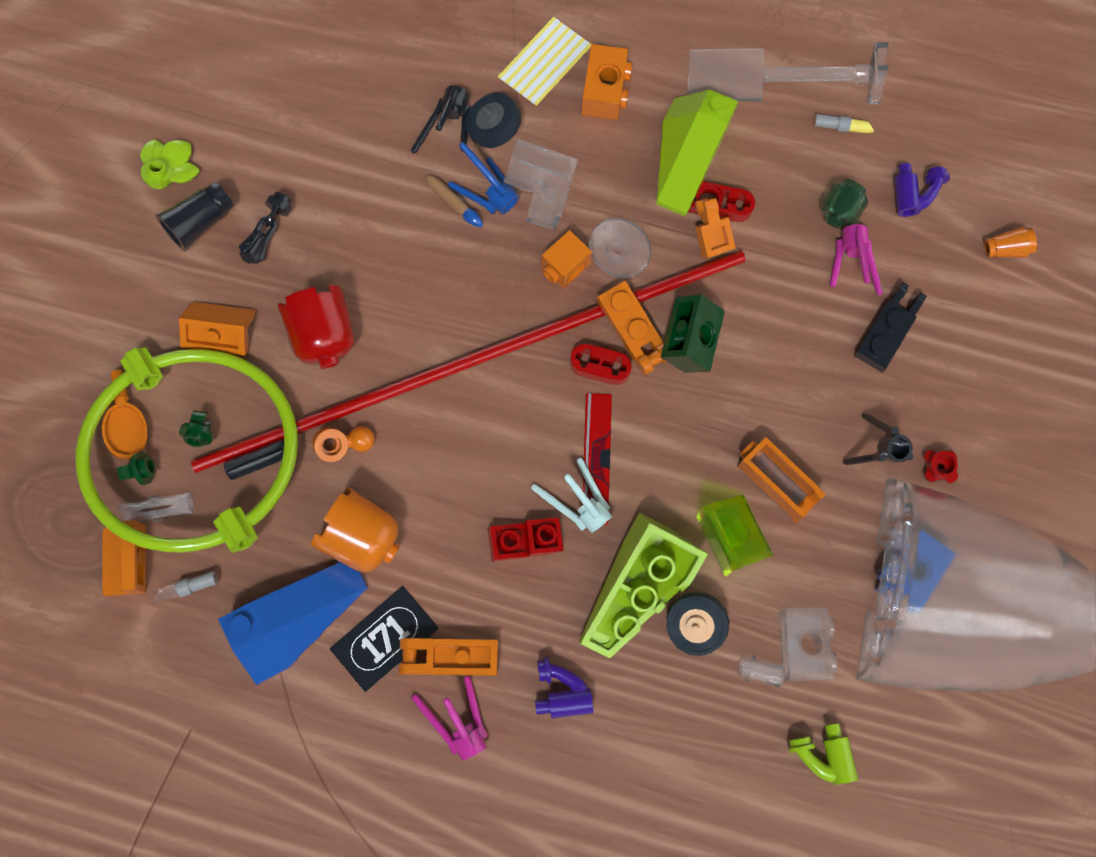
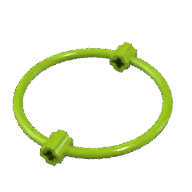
[75,347,298,553]

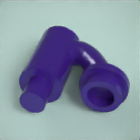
[894,163,950,217]
[535,656,594,719]

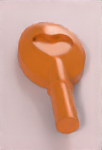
[102,369,148,460]

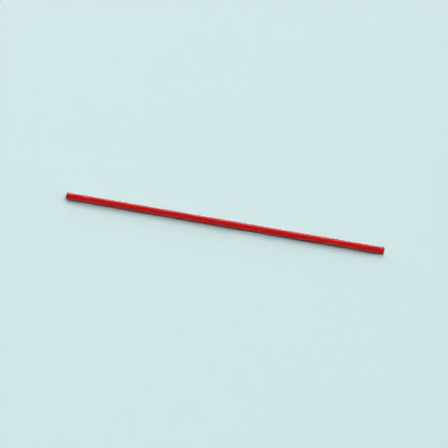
[191,250,746,473]

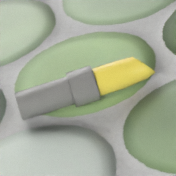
[814,114,874,133]

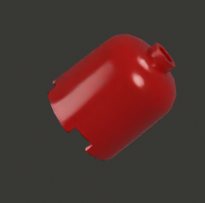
[278,285,355,369]

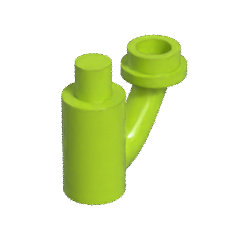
[788,723,859,785]

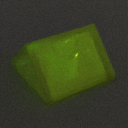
[696,495,773,578]

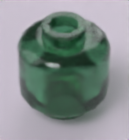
[820,179,869,229]

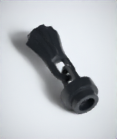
[239,192,292,265]

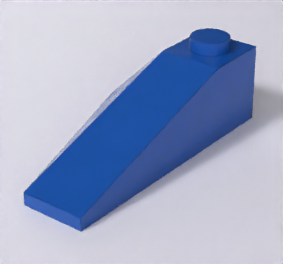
[218,563,368,685]

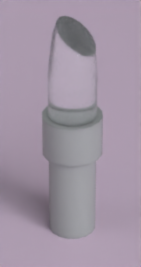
[154,571,218,602]

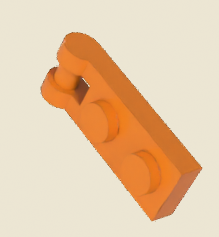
[596,281,667,376]
[398,638,498,676]

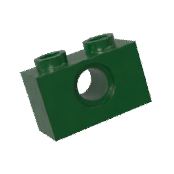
[661,294,725,373]

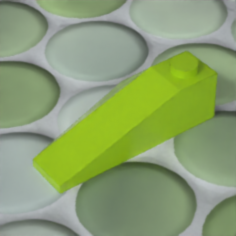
[656,89,738,217]
[579,513,708,658]

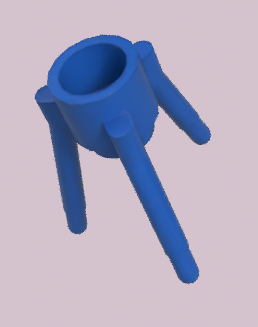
[448,142,519,215]

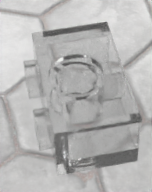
[779,608,837,682]

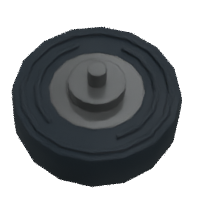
[466,92,521,148]

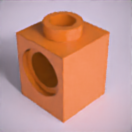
[541,230,592,289]

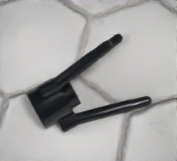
[411,85,471,153]
[843,413,914,465]

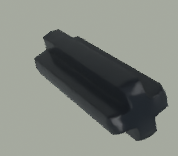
[223,439,284,480]

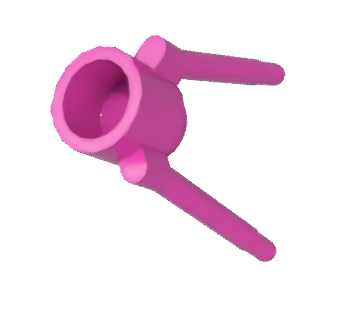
[830,224,883,296]
[412,676,488,761]

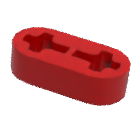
[570,344,632,385]

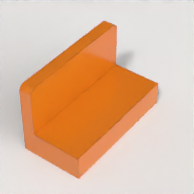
[179,302,255,356]
[102,520,146,597]

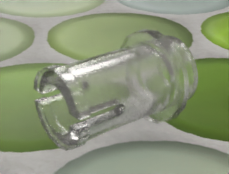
[738,654,785,688]

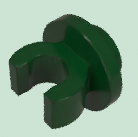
[179,410,214,447]
[116,451,156,485]

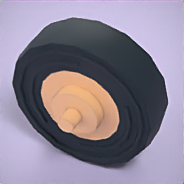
[666,592,730,656]

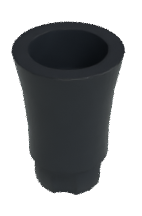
[155,182,234,252]

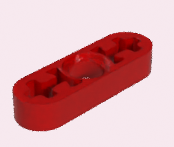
[688,181,755,222]

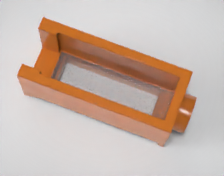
[737,437,826,524]

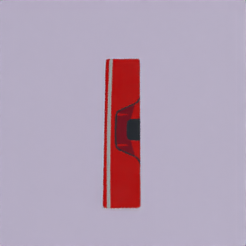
[582,393,612,526]

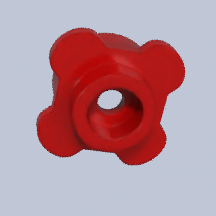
[923,450,958,483]

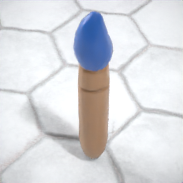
[426,175,483,228]

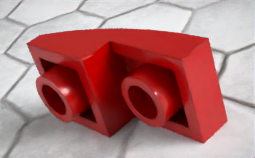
[487,517,564,562]

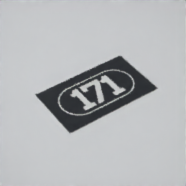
[330,586,439,693]

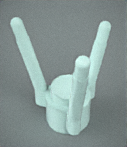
[531,458,613,534]

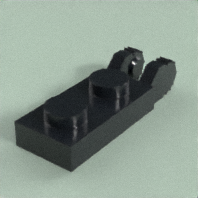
[854,282,927,373]

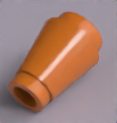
[984,226,1037,258]

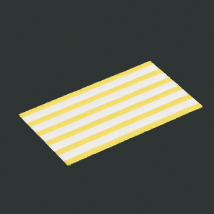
[498,17,591,106]

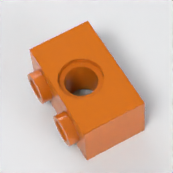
[581,44,633,120]

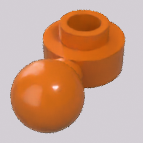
[312,426,375,462]

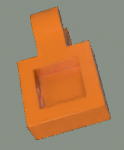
[695,198,736,258]

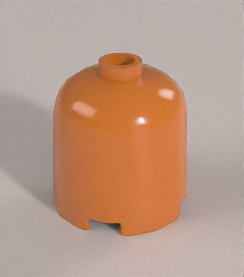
[311,486,400,573]

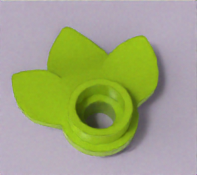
[140,139,200,189]

